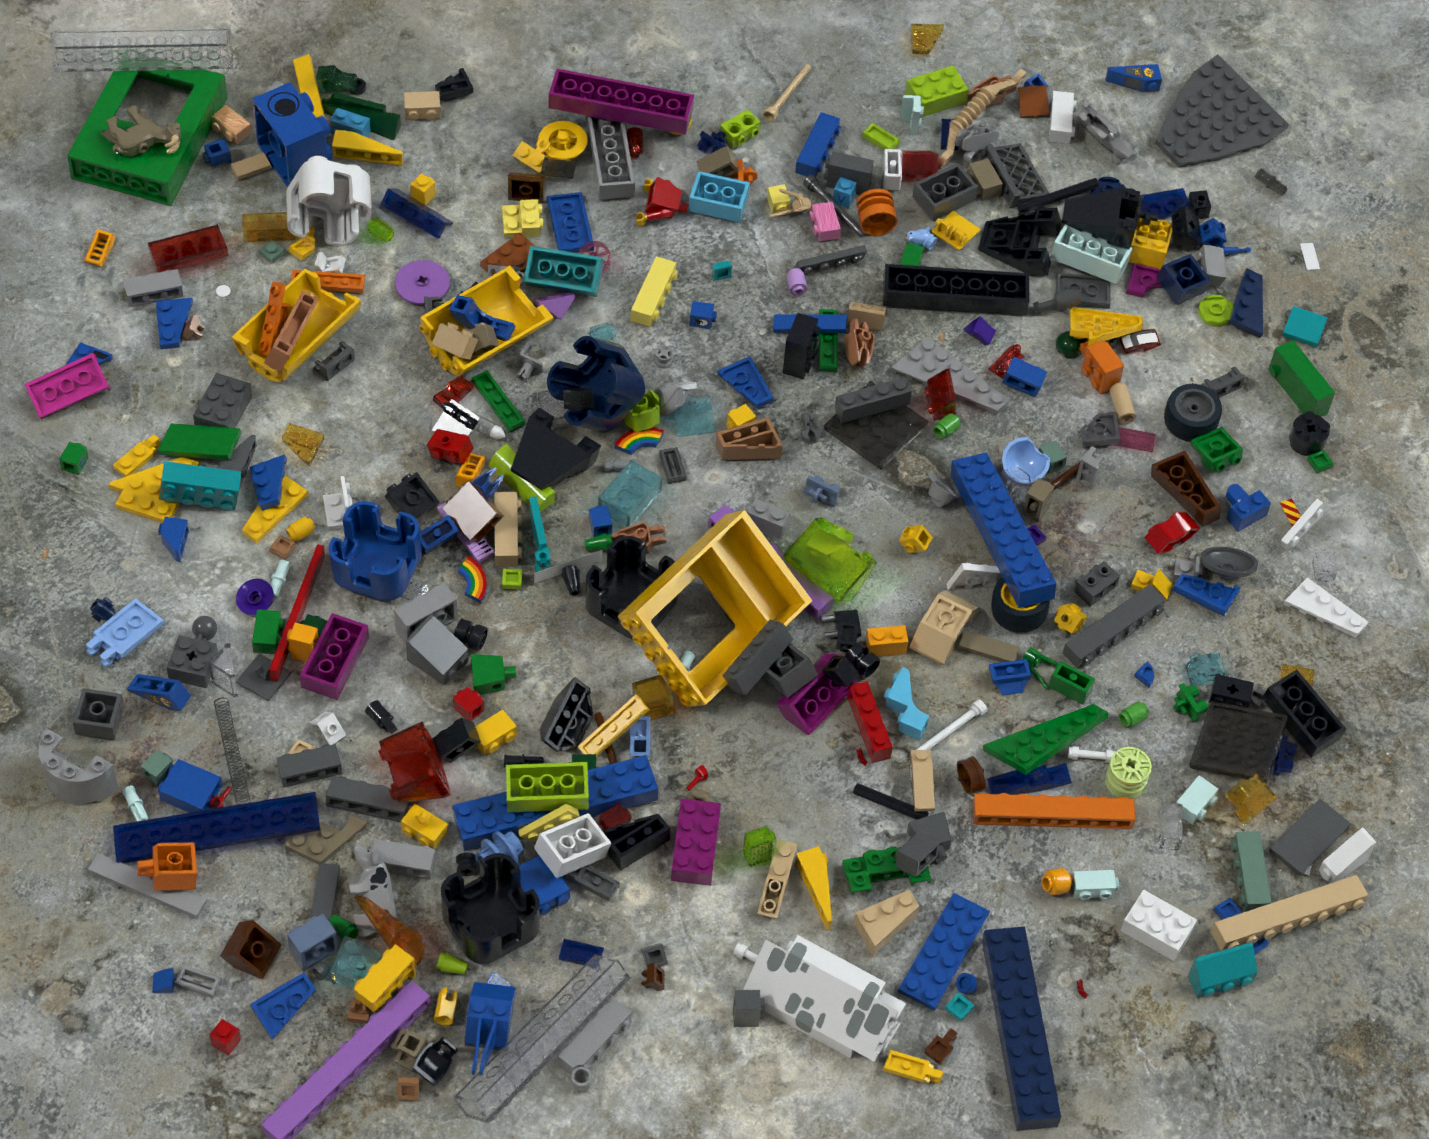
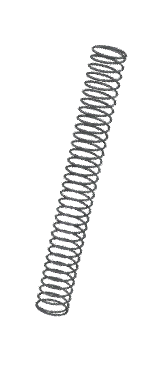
[214,697,251,806]

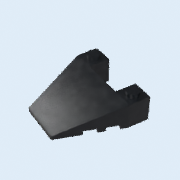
[1061,188,1140,250]
[978,208,1062,276]
[510,408,601,490]

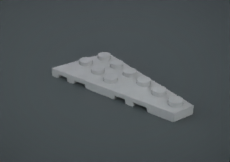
[890,337,1010,415]

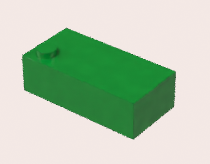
[1268,340,1335,417]

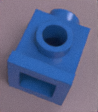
[203,139,232,167]

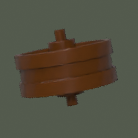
[957,756,986,795]

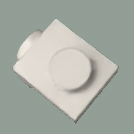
[315,252,346,273]

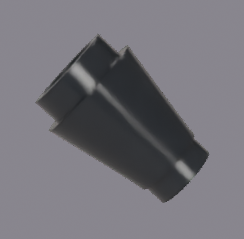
[561,565,581,595]

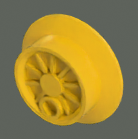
[538,121,588,164]

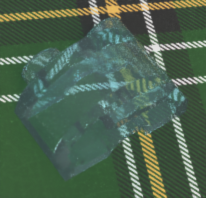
[1185,652,1227,686]

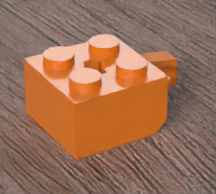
[1079,341,1124,395]
[137,843,197,891]

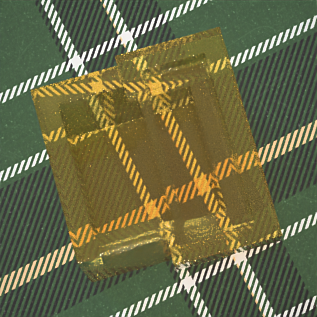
[632,675,675,721]
[1225,773,1277,825]

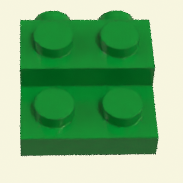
[1191,427,1243,473]

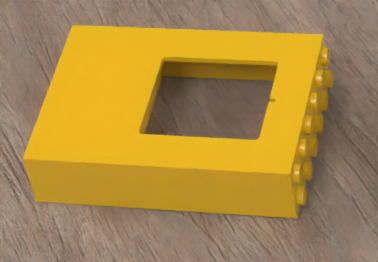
[617,510,812,708]

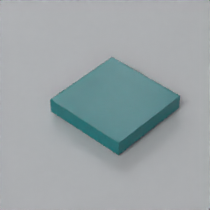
[1282,306,1328,348]

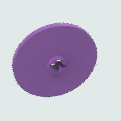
[395,260,450,305]

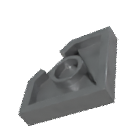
[1081,412,1120,447]

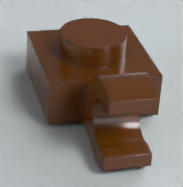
[924,1028,958,1066]

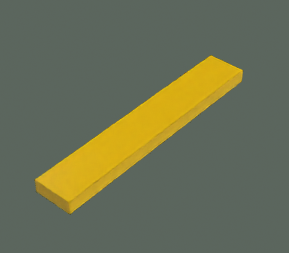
[293,54,326,119]

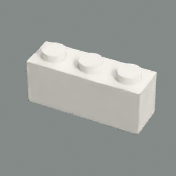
[1049,91,1077,144]

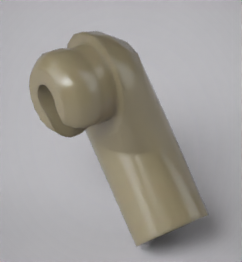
[687,788,715,802]

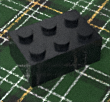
[783,313,820,379]

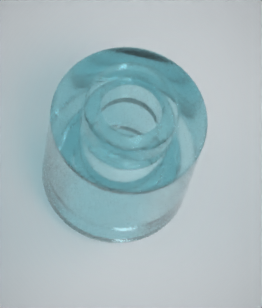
[588,323,616,341]

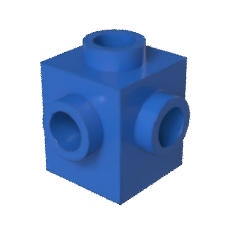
[1200,218,1227,247]

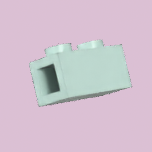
[1072,870,1119,900]

